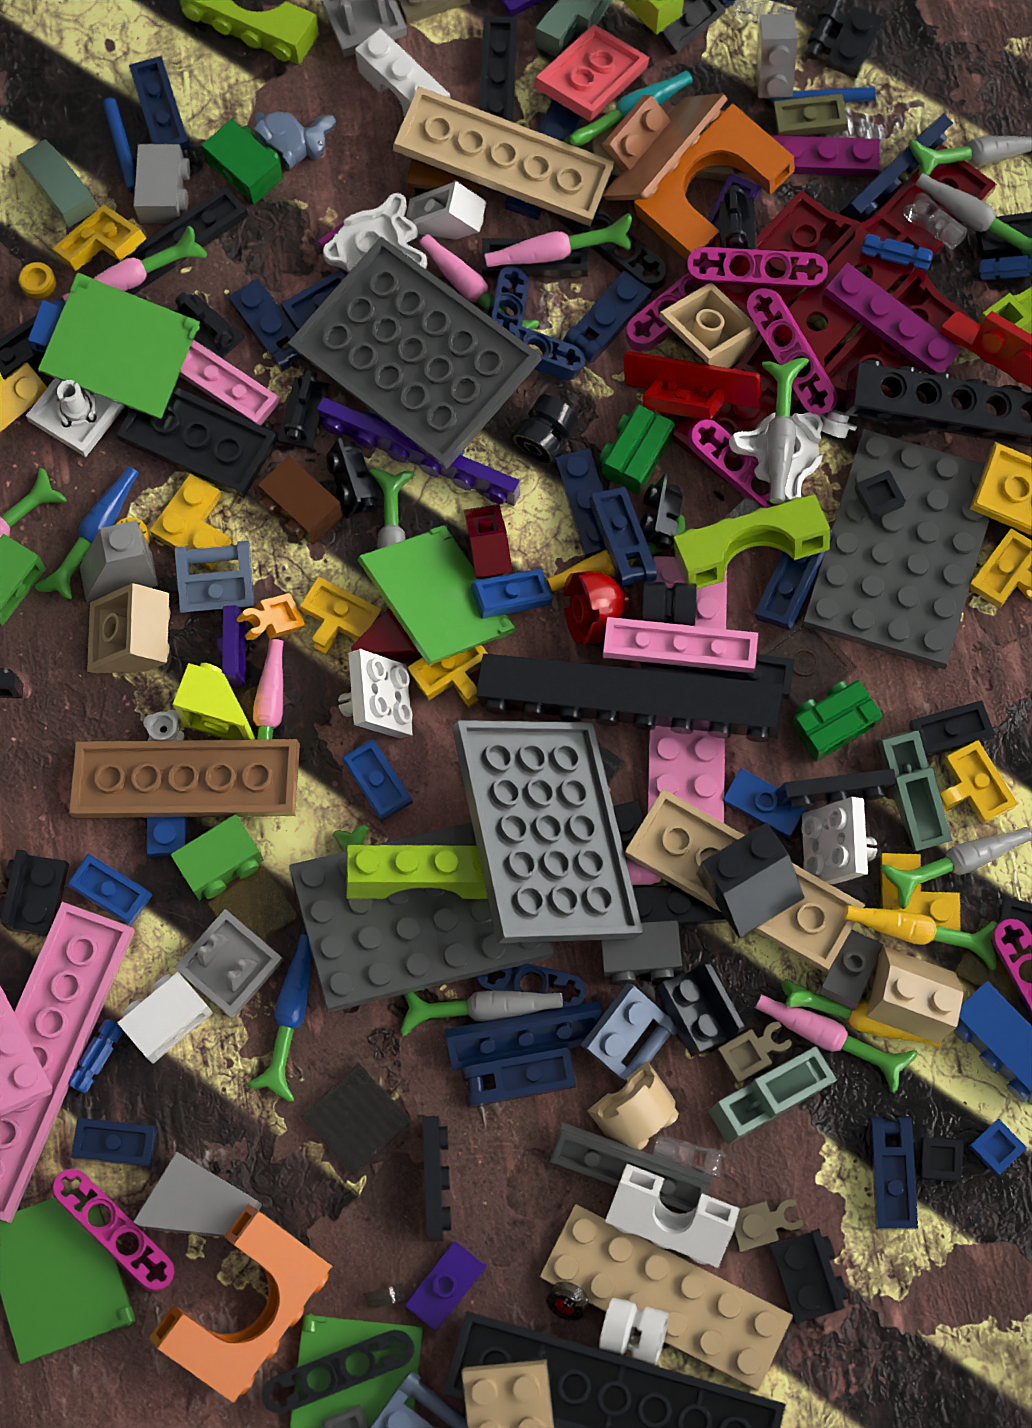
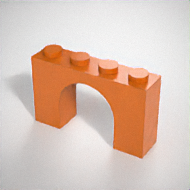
[634,104,795,266]
[148,1203,332,1403]

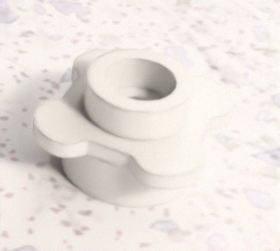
[817,409,857,438]
[143,710,184,741]

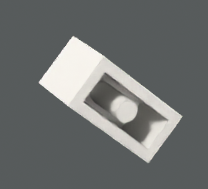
[117,972,213,1064]

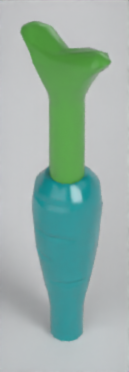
[565,70,692,148]

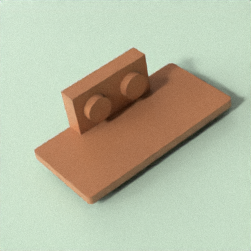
[602,93,727,201]

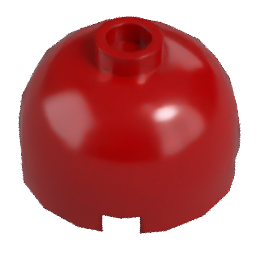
[563,571,630,646]

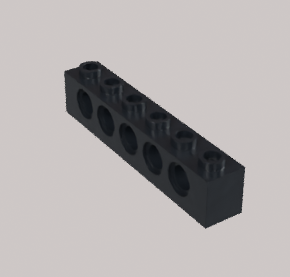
[844,360,1032,447]

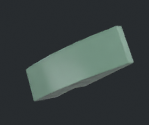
[536,0,613,58]
[16,139,97,228]
[876,730,952,851]
[708,1047,837,1145]

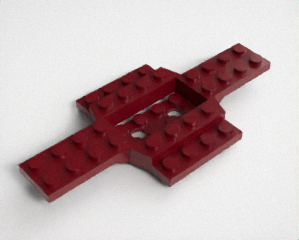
[672,144,997,483]

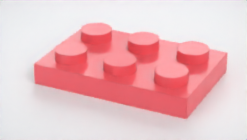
[534,24,650,122]

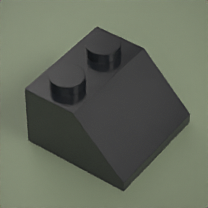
[696,823,805,939]

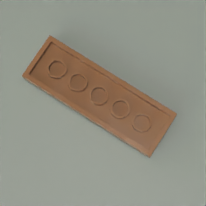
[69,739,300,818]

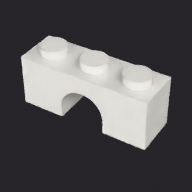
[355,28,450,116]
[605,1164,739,1268]

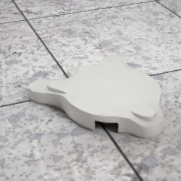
[323,193,427,272]
[729,412,823,503]

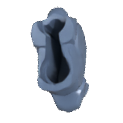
[254,111,337,172]

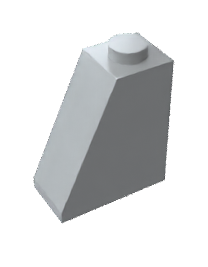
[79,520,159,602]
[134,1152,262,1238]

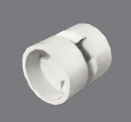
[599,1297,669,1365]

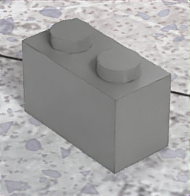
[755,13,798,98]
[134,144,190,224]

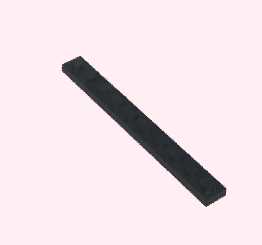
[0,185,249,379]

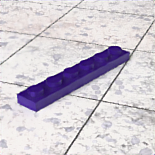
[317,397,521,506]

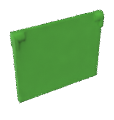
[38,273,200,420]
[358,525,516,666]
[0,1188,136,1364]
[290,1314,423,1428]

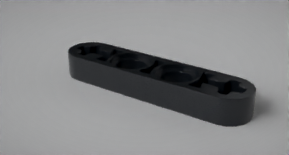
[558,207,667,291]
[262,1330,414,1414]

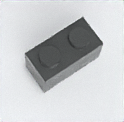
[600,920,682,984]

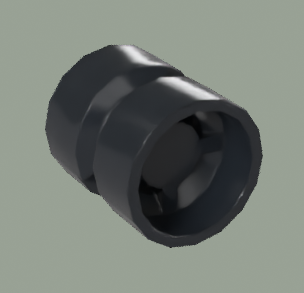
[513,394,579,463]
[642,581,697,626]

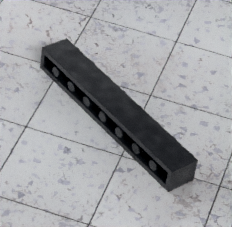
[476,653,784,742]

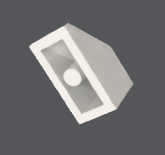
[406,181,486,240]

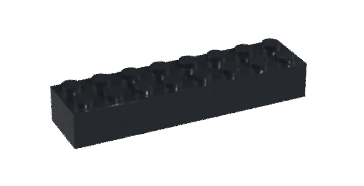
[444,1311,786,1428]

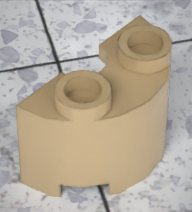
[587,1061,679,1150]

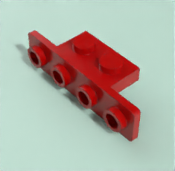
[940,311,1032,389]
[623,351,761,421]

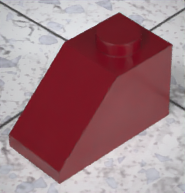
[464,504,512,579]
[351,609,422,663]

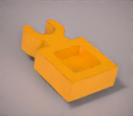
[236,593,306,640]

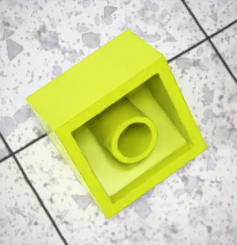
[173,663,256,740]

